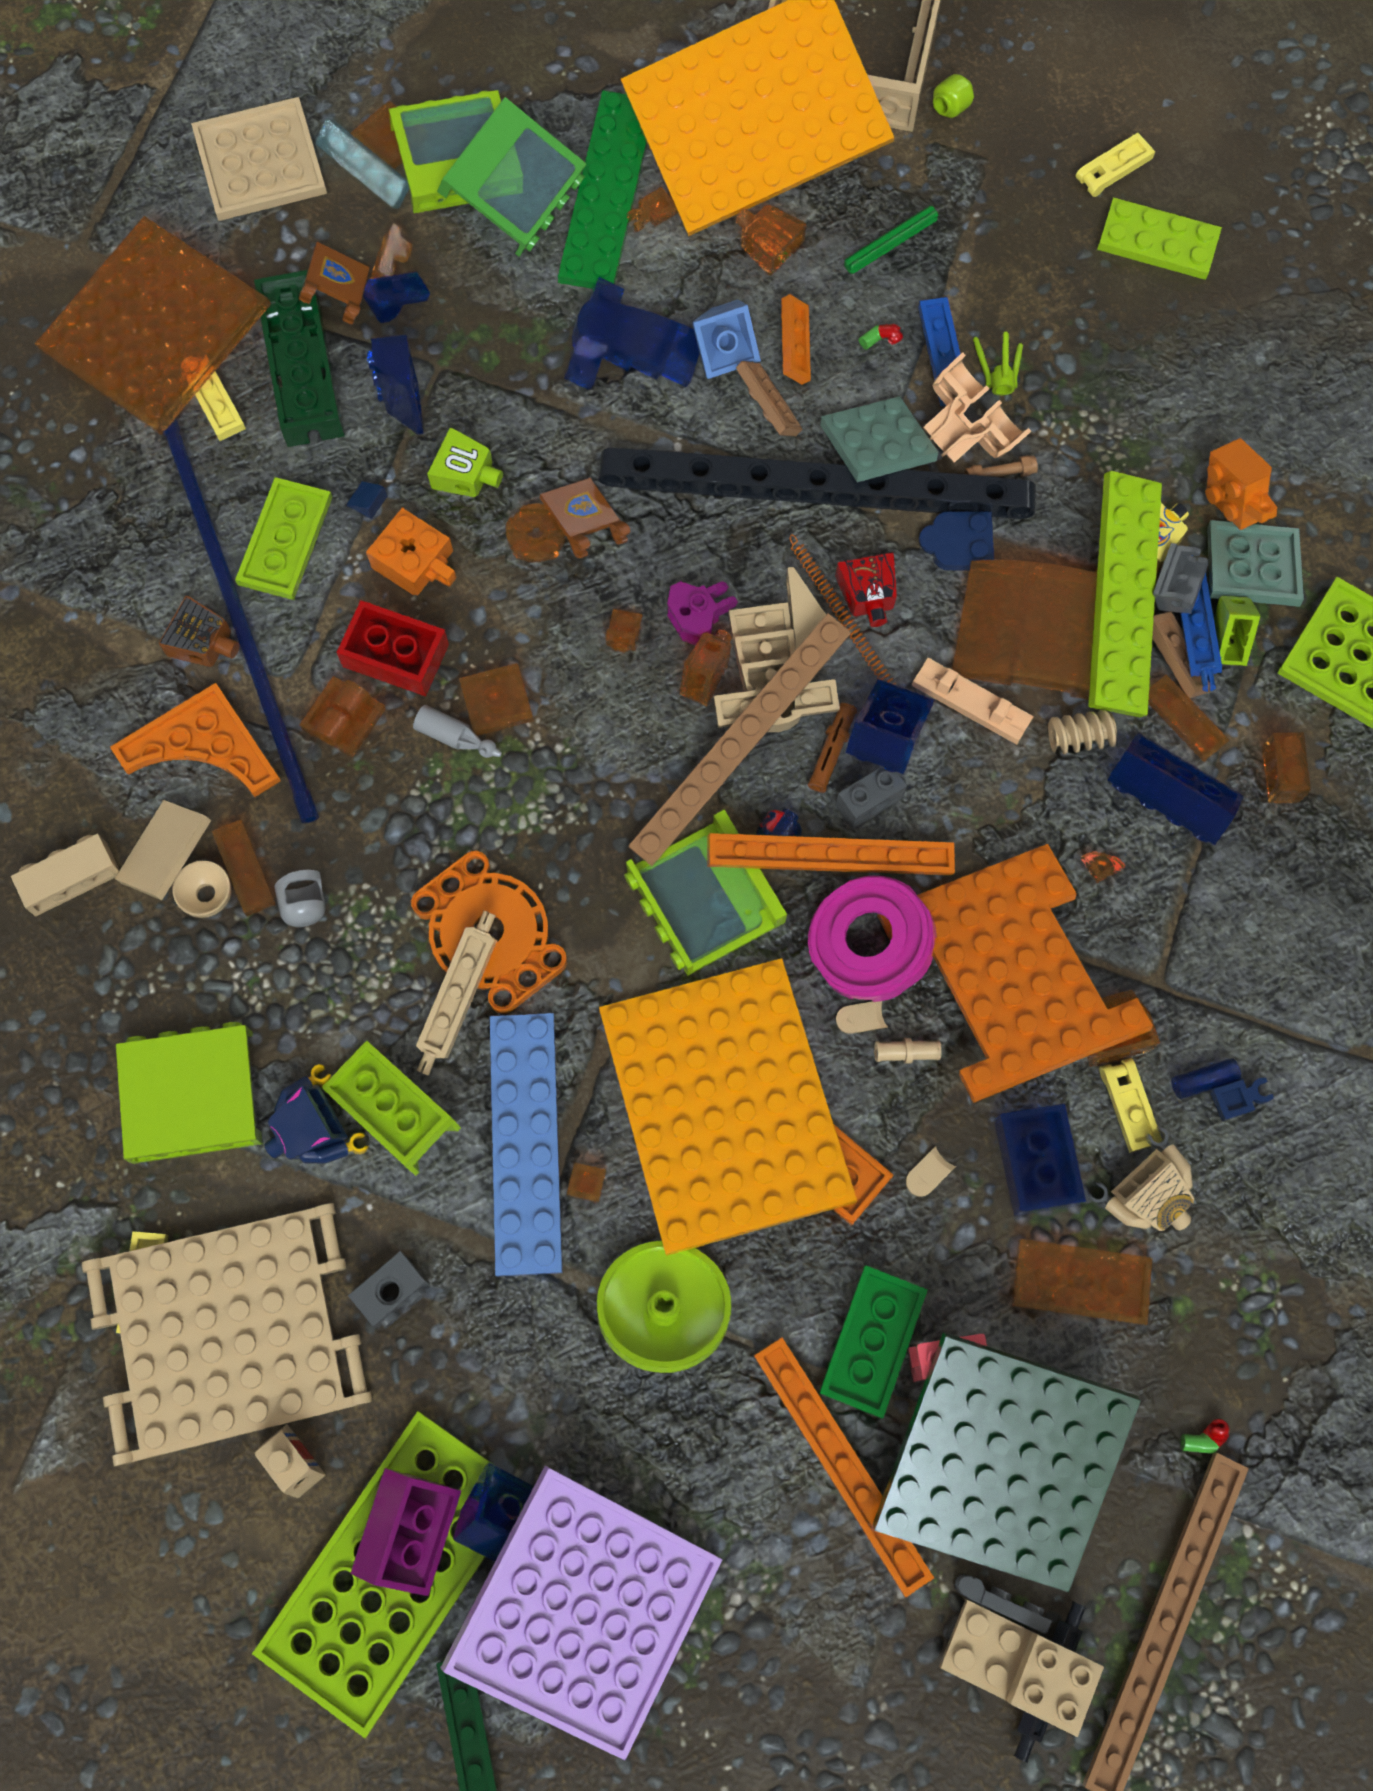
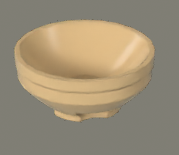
[173,861,232,918]

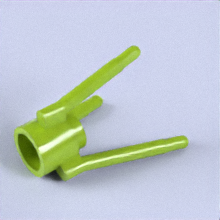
[973,332,1023,395]

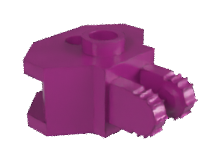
[667,581,738,647]

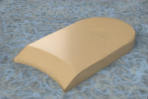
[836,1001,888,1034]
[906,1146,956,1197]

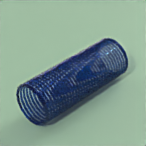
[1172,1058,1241,1099]

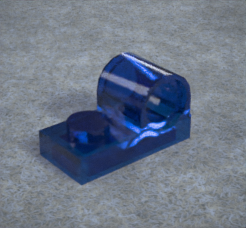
[363,272,430,323]

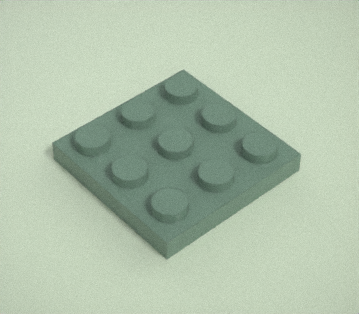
[820,396,938,482]
[1207,520,1304,607]

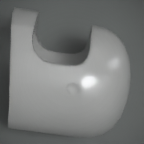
[274,870,326,927]

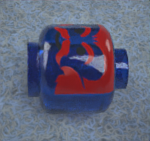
[756,808,802,837]

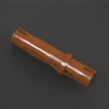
[807,703,857,793]

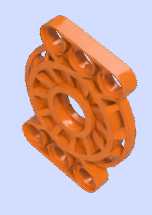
[411,851,567,1014]

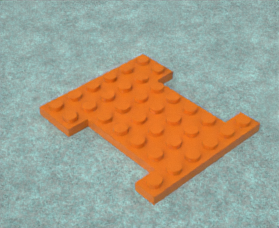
[877,844,1153,1103]

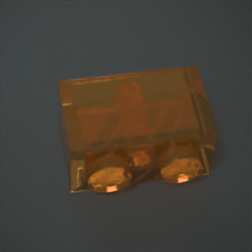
[1262,732,1311,803]

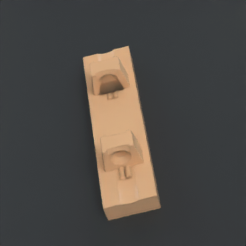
[912,658,1034,745]

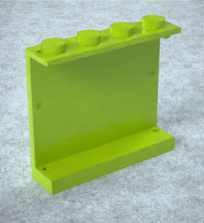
[116,1022,263,1164]

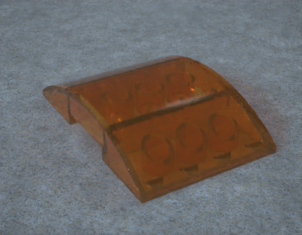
[952,560,1097,700]

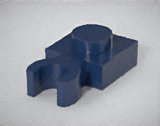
[1210,1078,1274,1121]

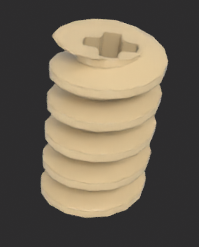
[1048,710,1117,754]

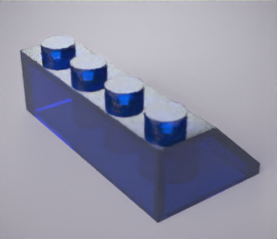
[1107,732,1244,845]

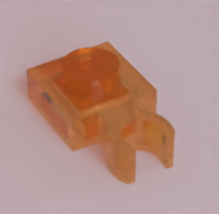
[627,187,678,232]

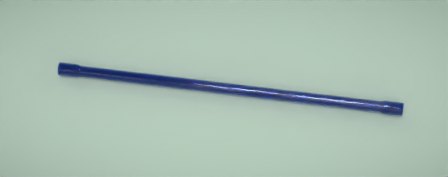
[156,406,319,823]

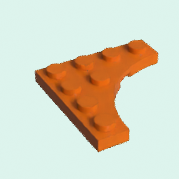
[110,683,281,797]

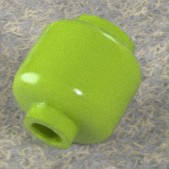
[933,74,974,118]

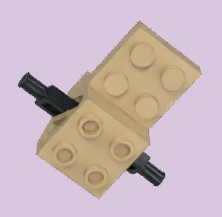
[939,1599,1104,1763]

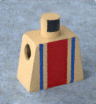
[254,1424,326,1498]

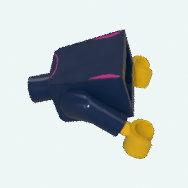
[264,1064,369,1164]

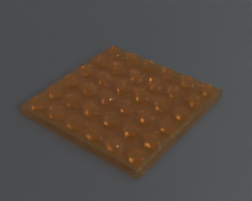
[35,216,271,435]

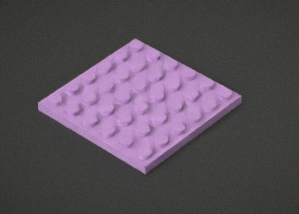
[440,1466,722,1760]

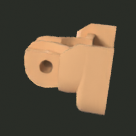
[923,352,1031,463]

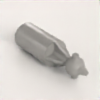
[413,705,502,758]

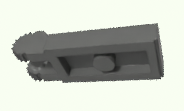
[954,1574,1051,1633]

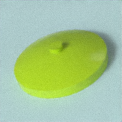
[597,1241,731,1373]

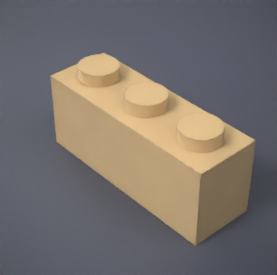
[11,833,120,917]

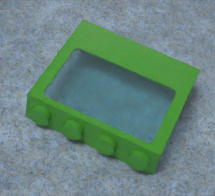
[437,97,586,257]

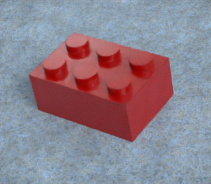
[336,600,449,697]

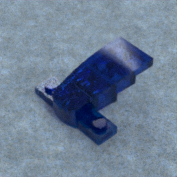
[564,277,700,390]

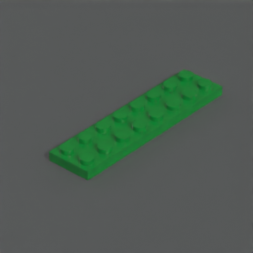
[558,90,648,292]

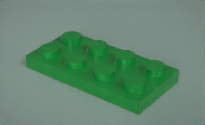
[819,1265,928,1419]

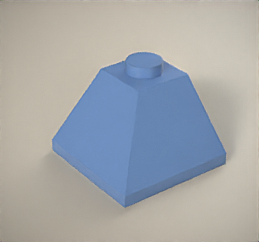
[692,299,761,379]

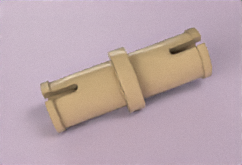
[874,1038,941,1064]

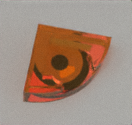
[1080,851,1125,884]

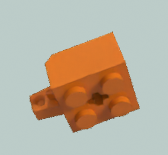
[1205,438,1278,530]
[366,508,456,596]

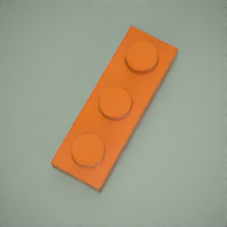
[781,294,811,385]

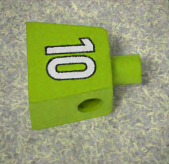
[427,428,503,497]

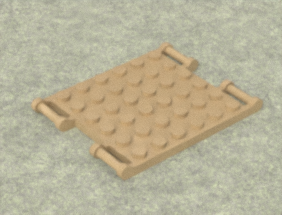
[82,1203,373,1467]

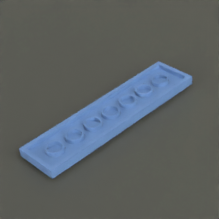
[490,1013,563,1277]

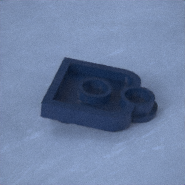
[919,512,994,571]

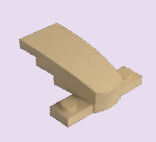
[713,602,840,733]

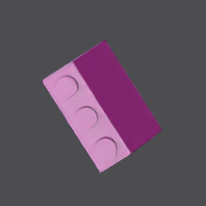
[350,1468,461,1596]

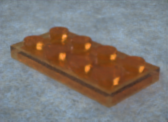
[1012,1239,1152,1326]

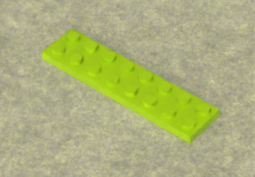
[1088,470,1162,718]

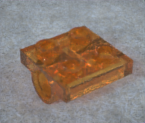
[299,676,386,758]

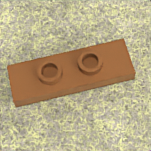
[736,361,803,436]

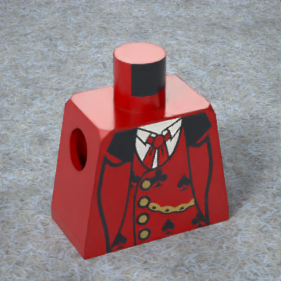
[835,552,897,627]

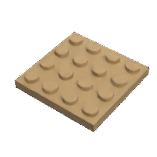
[191,97,327,221]

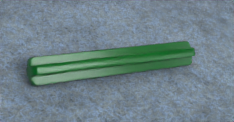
[844,206,938,274]

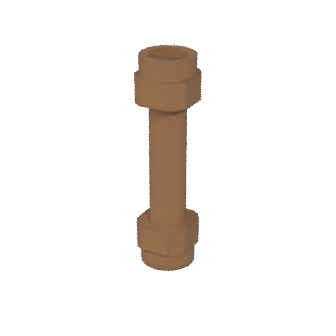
[965,455,1038,477]

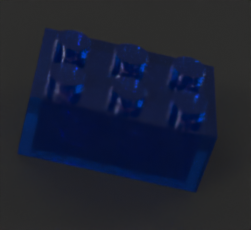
[845,679,935,774]
[994,1104,1086,1217]

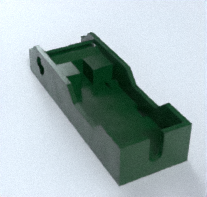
[254,270,345,447]

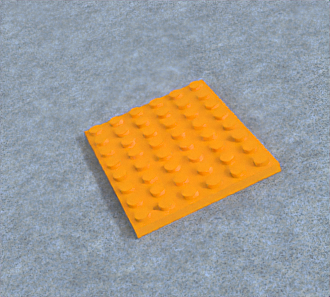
[621,0,894,237]
[599,958,857,1256]

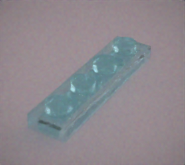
[315,118,409,209]

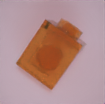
[606,609,643,652]

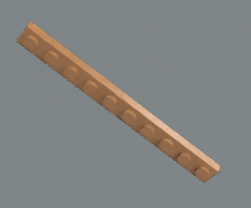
[628,613,851,867]
[1082,1453,1249,1791]

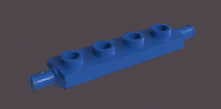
[1180,555,1222,692]

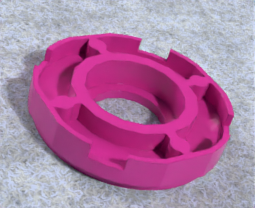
[808,876,937,1002]

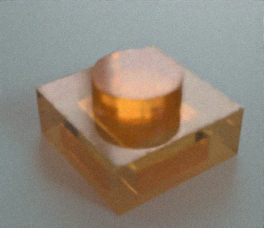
[567,1163,607,1203]

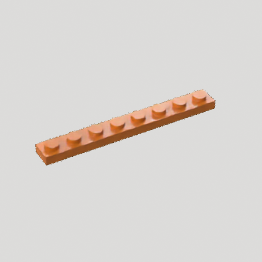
[707,833,955,875]
[754,1337,934,1598]

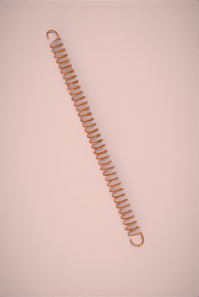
[790,534,910,716]

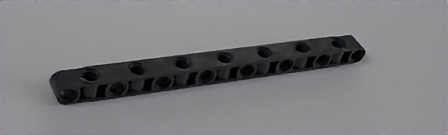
[598,448,1036,519]

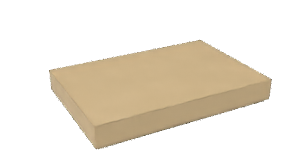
[115,800,211,900]

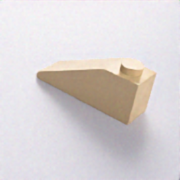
[786,567,831,660]

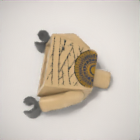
[1088,1127,1194,1231]

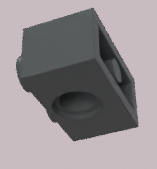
[835,762,907,830]
[348,1251,429,1329]

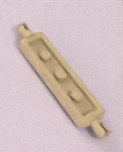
[416,910,497,1075]

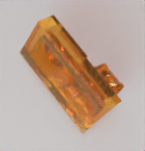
[369,223,413,288]

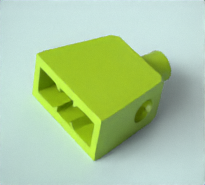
[1214,596,1261,666]

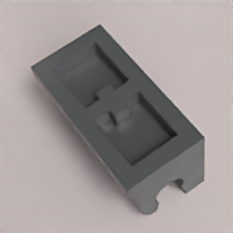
[1153,543,1209,614]

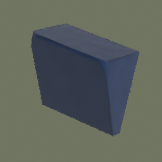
[347,481,388,519]

